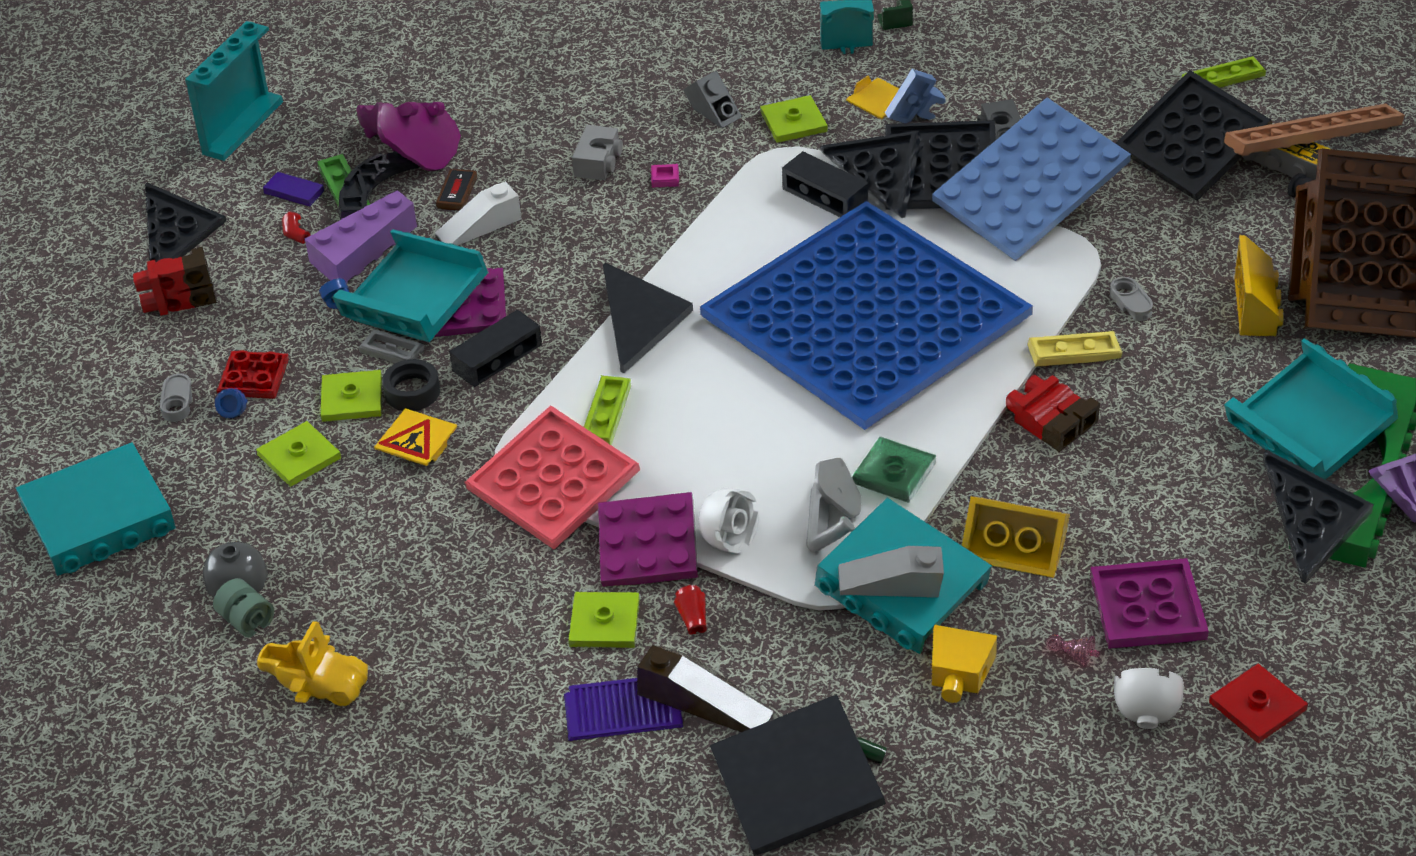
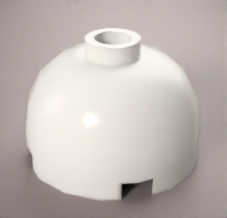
[698,488,759,553]
[1114,668,1184,729]

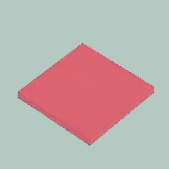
[465,405,640,550]

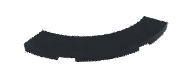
[339,150,420,220]

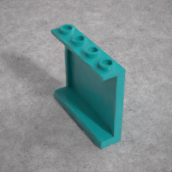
[185,21,283,161]
[332,229,489,342]
[1224,338,1398,480]
[15,442,176,576]
[814,497,992,654]

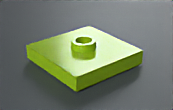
[760,95,828,143]
[321,370,382,422]
[256,421,341,487]
[569,592,640,648]

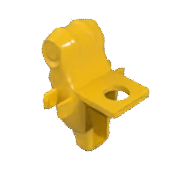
[257,621,368,706]

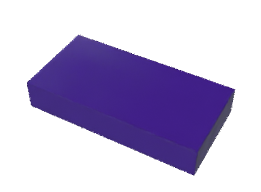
[263,172,324,207]

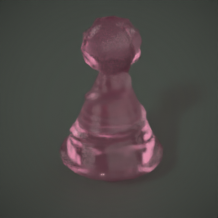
[1046,634,1100,667]

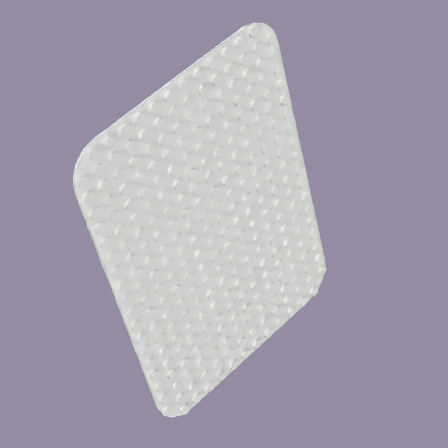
[495,146,1101,611]

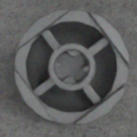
[203,541,268,598]

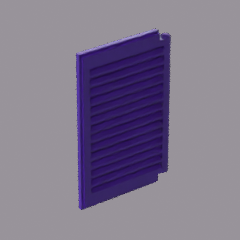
[564,678,683,741]

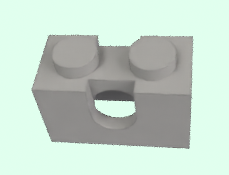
[572,125,623,180]

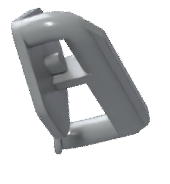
[806,458,861,551]

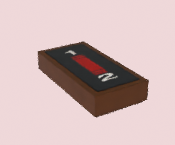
[436,168,477,211]

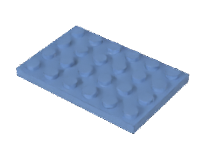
[932,98,1131,261]

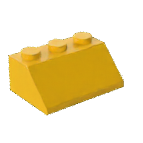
[1234,235,1283,336]
[962,496,1070,578]

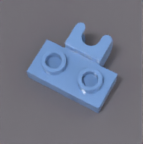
[884,69,946,123]

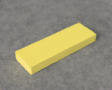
[1027,331,1122,367]

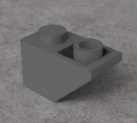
[683,70,742,128]

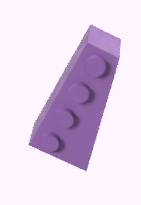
[305,190,417,284]

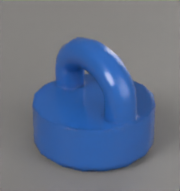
[319,278,349,309]
[215,388,248,418]

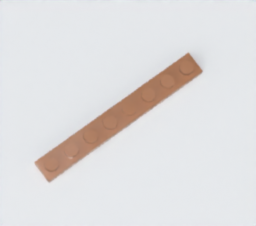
[1224,104,1405,156]

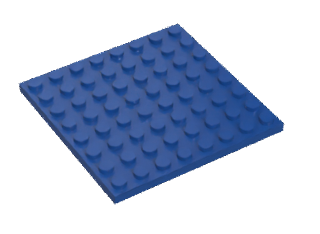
[700,201,1033,430]

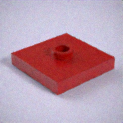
[1209,663,1308,744]

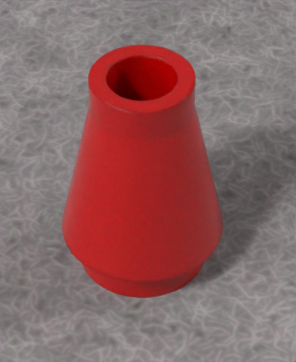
[674,585,707,635]

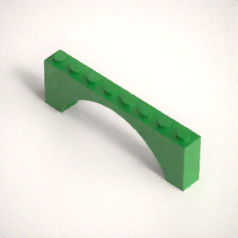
[1289,363,1416,568]

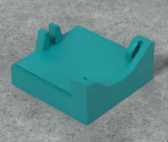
[820,0,874,54]

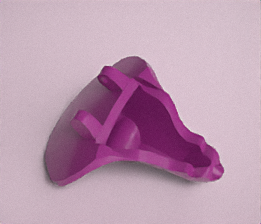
[356,102,461,172]

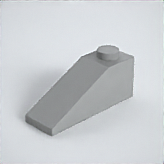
[838,546,944,597]

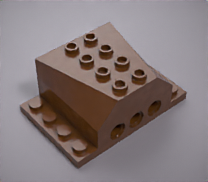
[1288,148,1416,338]

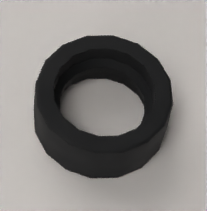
[382,359,440,411]

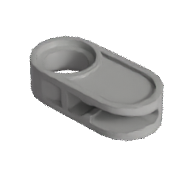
[1110,277,1153,321]
[160,373,192,422]

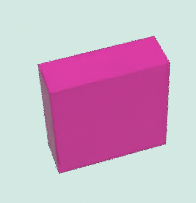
[651,164,679,188]

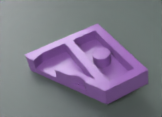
[1369,454,1416,523]

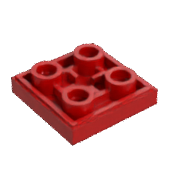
[217,350,289,399]

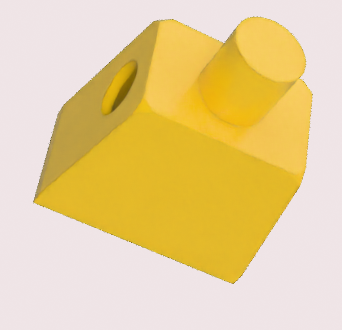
[932,625,997,703]

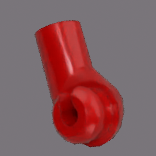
[282,211,311,244]

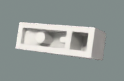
[435,181,521,246]

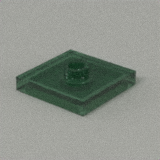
[852,436,936,503]

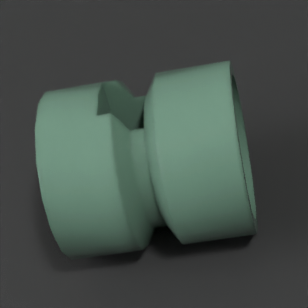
[213,578,274,638]

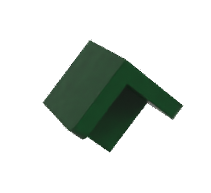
[877,0,913,30]

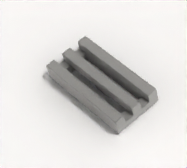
[359,329,424,363]

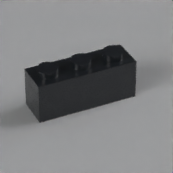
[782,151,868,217]
[449,309,542,387]

